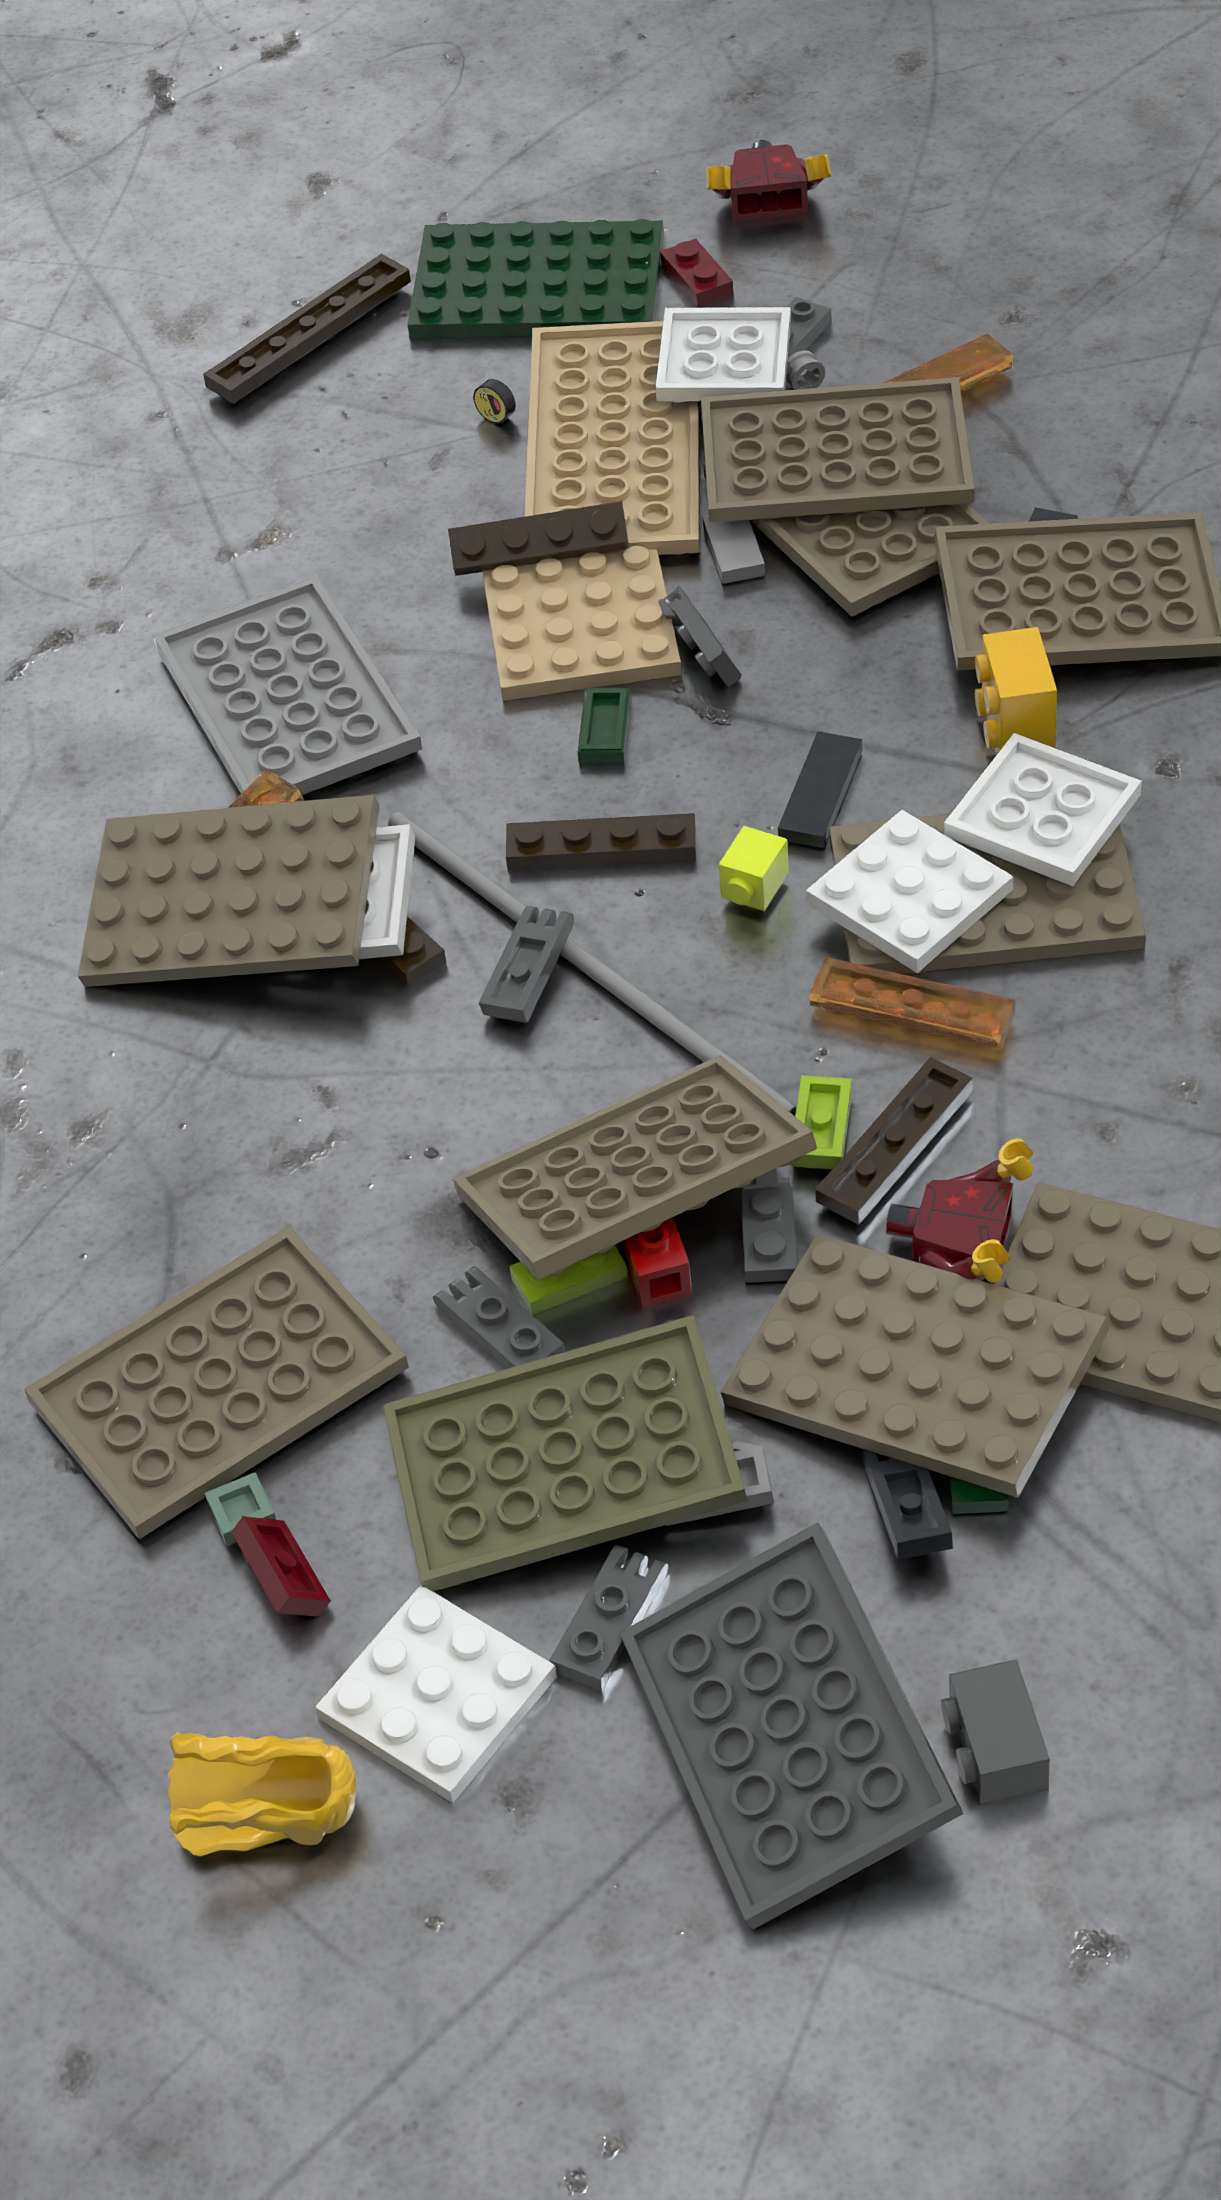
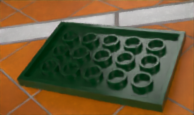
[407,219,664,338]

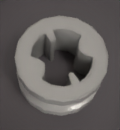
[786,350,825,390]

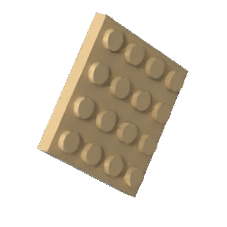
[482,546,682,701]

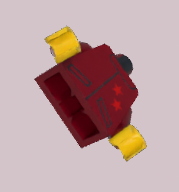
[706,140,832,222]
[886,1138,1033,1285]

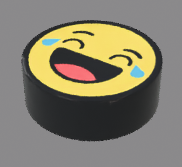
[473,379,516,424]

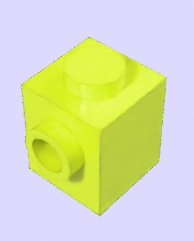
[719,826,789,911]

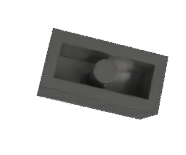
[941,1659,1050,1804]

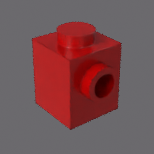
[623,1217,692,1308]

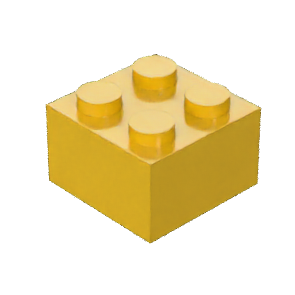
[975,627,1057,754]

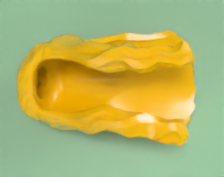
[168,1732,357,1856]

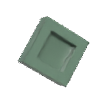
[204,1472,276,1546]

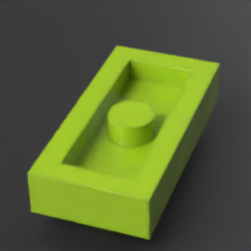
[791,1075,852,1169]
[510,1246,628,1316]

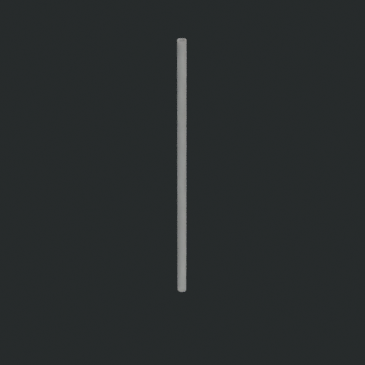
[388,812,797,1116]

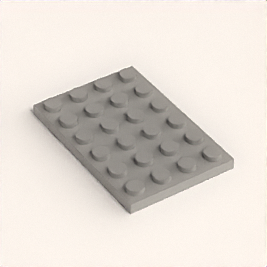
[153,575,422,806]

